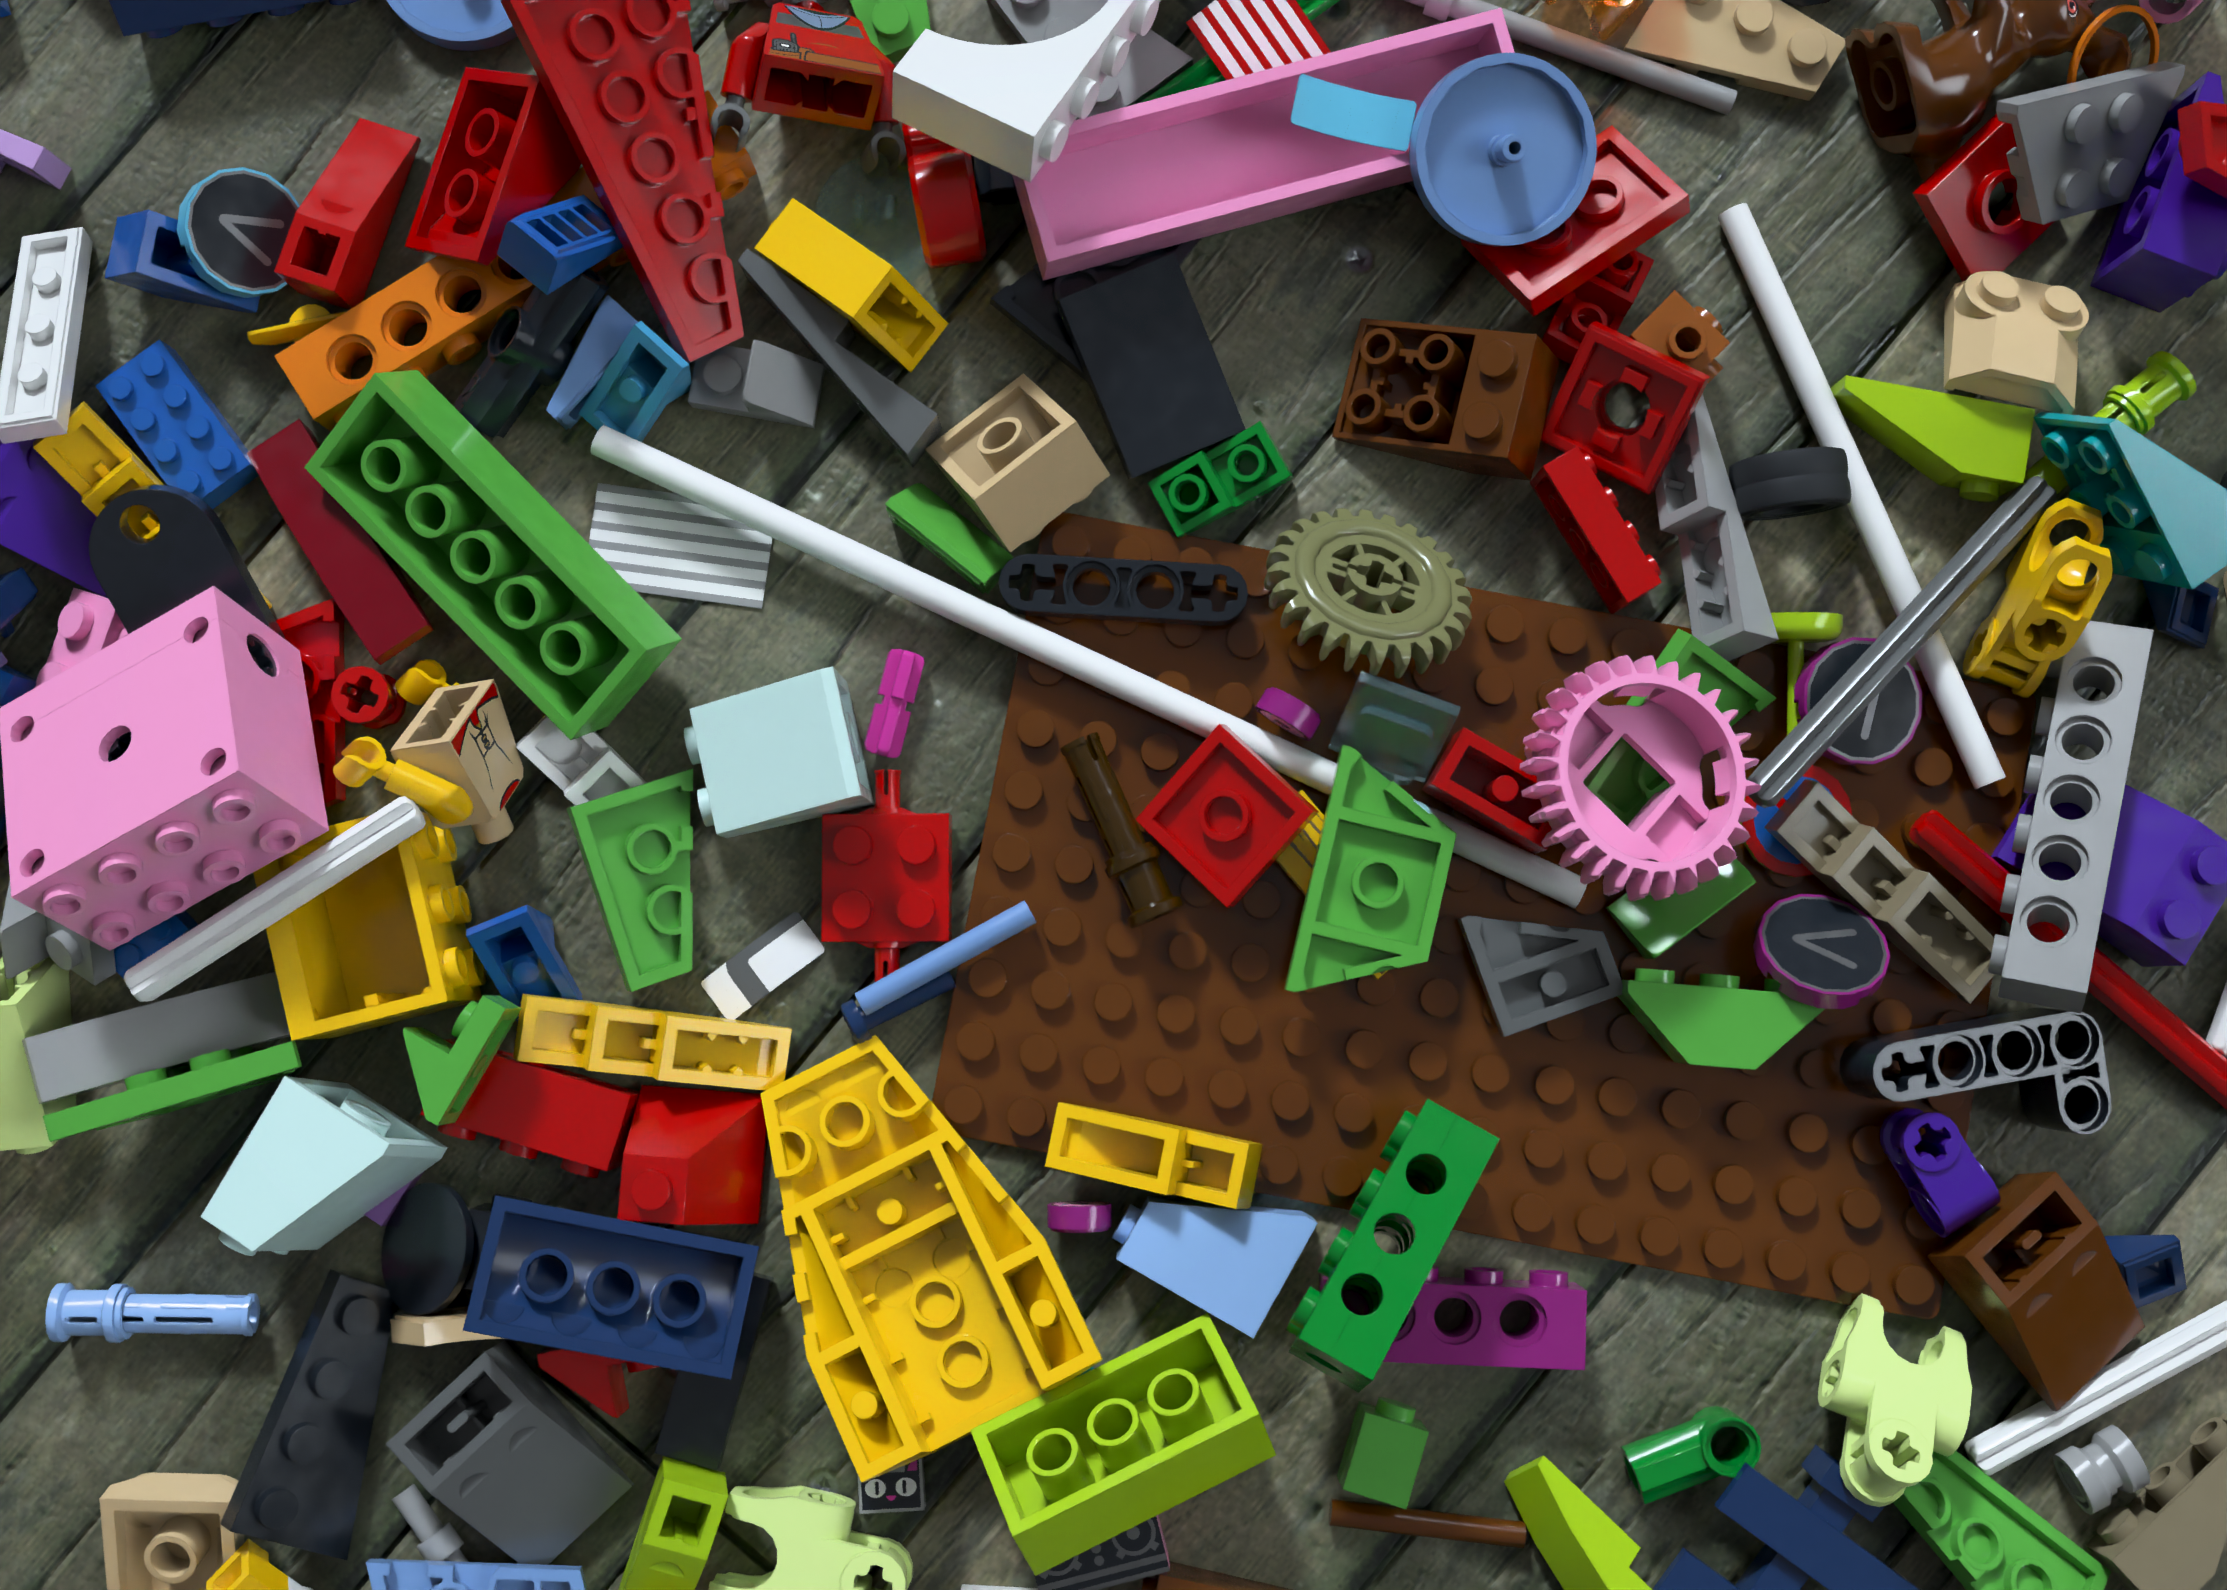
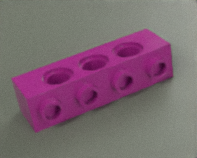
[1318,1266,1587,1370]

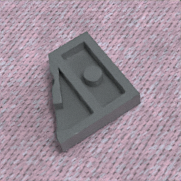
[1457,916,1623,1037]

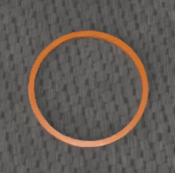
[2067,4,2159,84]

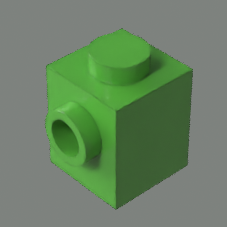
[1337,1397,1429,1509]

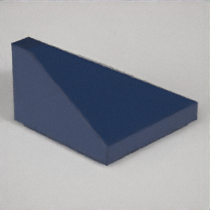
[2142,580,2219,649]
[2105,1235,2187,1308]

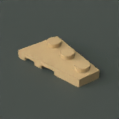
[1623,0,1845,101]

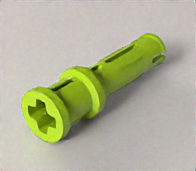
[2024,351,2197,494]

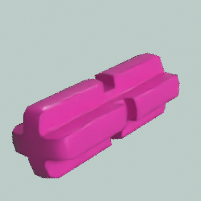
[864,649,925,758]

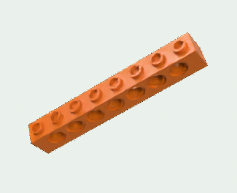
[275,90,757,431]

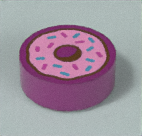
[1255,687,1321,741]
[1047,1201,1112,1233]

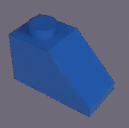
[105,210,260,313]

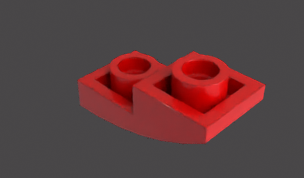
[1542,250,1655,364]

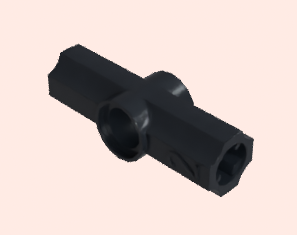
[454,268,609,438]

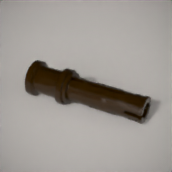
[1060,732,1184,928]

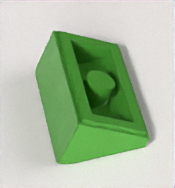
[885,483,1013,594]
[1606,859,1756,959]

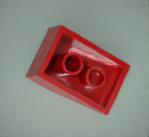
[405,67,581,266]

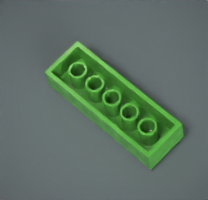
[304,370,682,740]

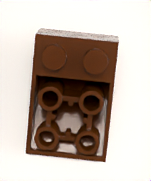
[1332,318,1560,481]
[1927,1171,2145,1411]

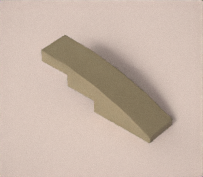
[1764,779,1995,1004]

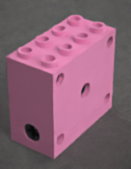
[0,586,329,951]

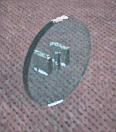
[815,155,924,274]

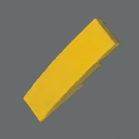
[33,401,272,609]
[513,994,792,1091]

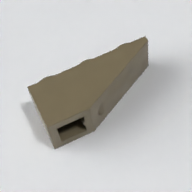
[2086,1413,2227,1590]

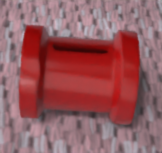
[331,666,407,730]

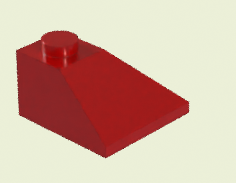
[617,1085,768,1225]

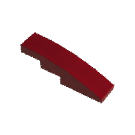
[247,419,434,665]

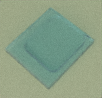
[1328,671,1461,785]

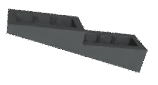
[737,248,942,468]

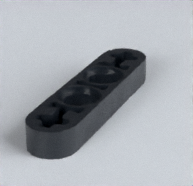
[999,554,1248,626]

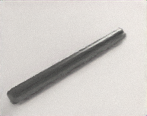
[1746,476,2057,808]

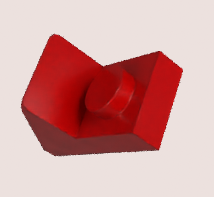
[537,1347,659,1418]

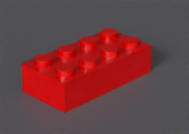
[1529,446,1662,614]

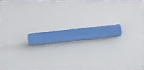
[855,900,1037,1016]

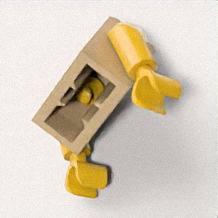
[333,659,523,844]

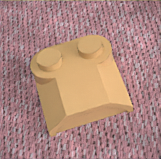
[1944,271,2089,415]
[99,1472,245,1590]

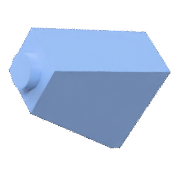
[1112,1196,1318,1338]

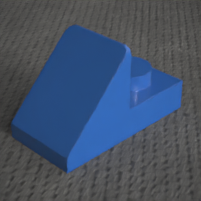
[466,905,583,1023]

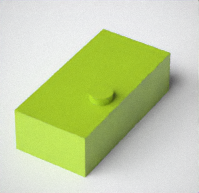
[970,1313,1276,1576]

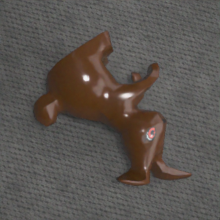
[1845,0,2132,182]

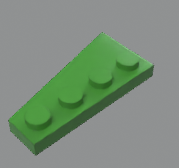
[1893,1451,2111,1590]

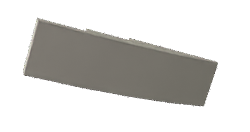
[22,972,290,1104]

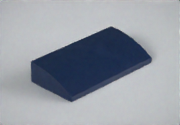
[463,1195,759,1380]

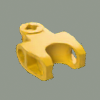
[1963,498,2113,698]

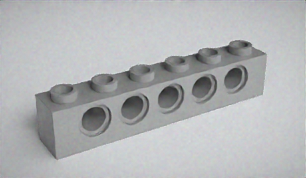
[1988,621,2153,1013]

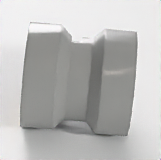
[2053,1425,2151,1515]

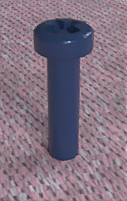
[841,971,956,1044]

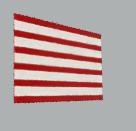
[1186,0,1331,80]

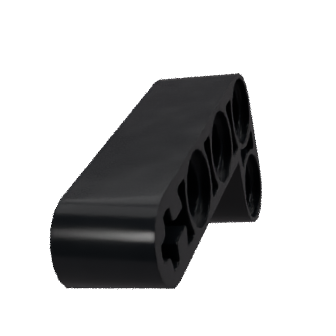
[1839,1008,2111,1134]

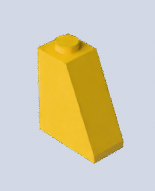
[754,198,949,373]

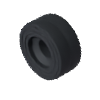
[1729,447,1851,521]

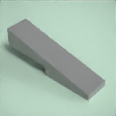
[1645,394,1779,661]

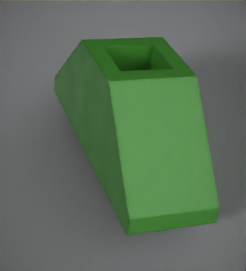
[1617,968,1825,1070]

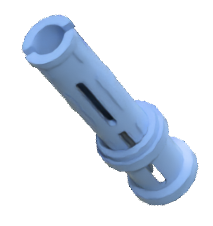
[45,1283,260,1343]

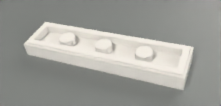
[0,227,93,444]

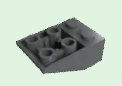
[386,1340,634,1565]

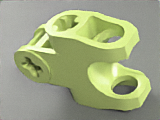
[1818,1293,1972,1507]
[708,1485,913,1590]

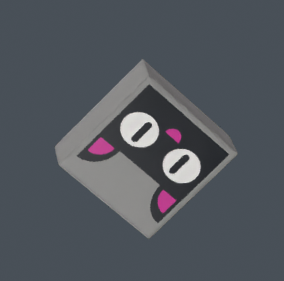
[858,1457,926,1514]

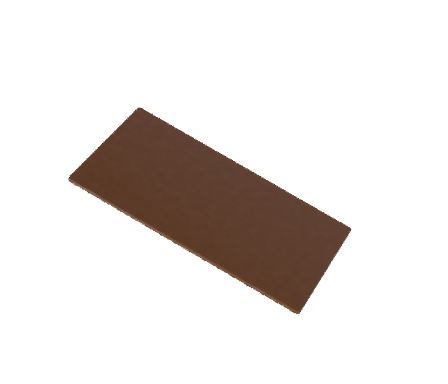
[932,512,2036,1319]

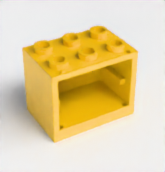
[253,812,486,1041]

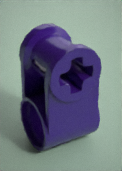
[1880,1108,2001,1238]

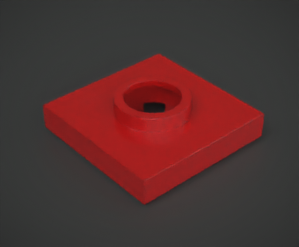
[1913,113,2055,281]
[1541,321,1710,495]

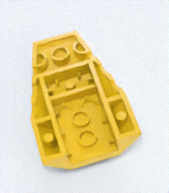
[761,1035,1103,1483]

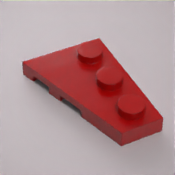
[276,598,346,808]

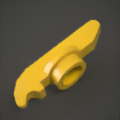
[247,304,346,345]

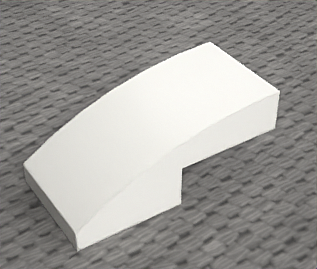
[516,715,647,805]

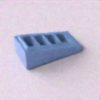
[546,295,638,430]

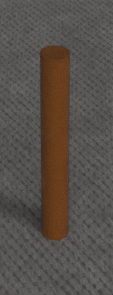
[1329,1499,1526,1549]

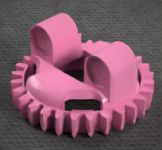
[1519,655,1762,901]

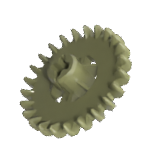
[1264,508,1472,679]

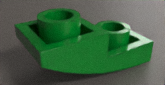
[1148,421,1294,538]

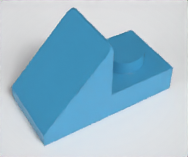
[578,321,692,442]

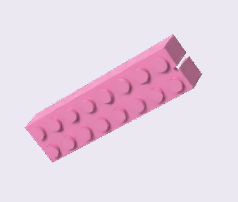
[1012,8,1515,281]

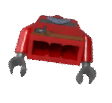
[710,0,906,176]

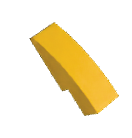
[1045,1102,1263,1209]

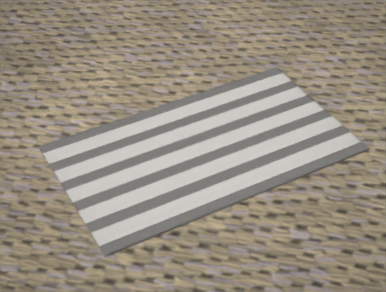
[589,483,772,609]

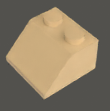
[925,373,1110,553]

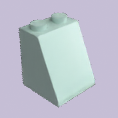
[684,666,874,838]
[201,1076,448,1256]

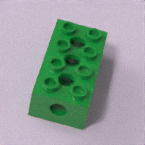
[1285,1099,1500,1393]

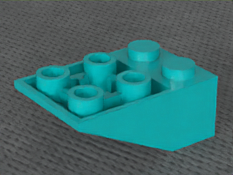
[2033,412,2227,590]

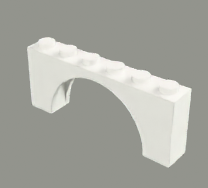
[892,0,1161,182]

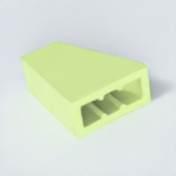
[0,956,77,1154]

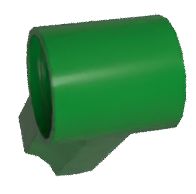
[1620,1406,1762,1504]

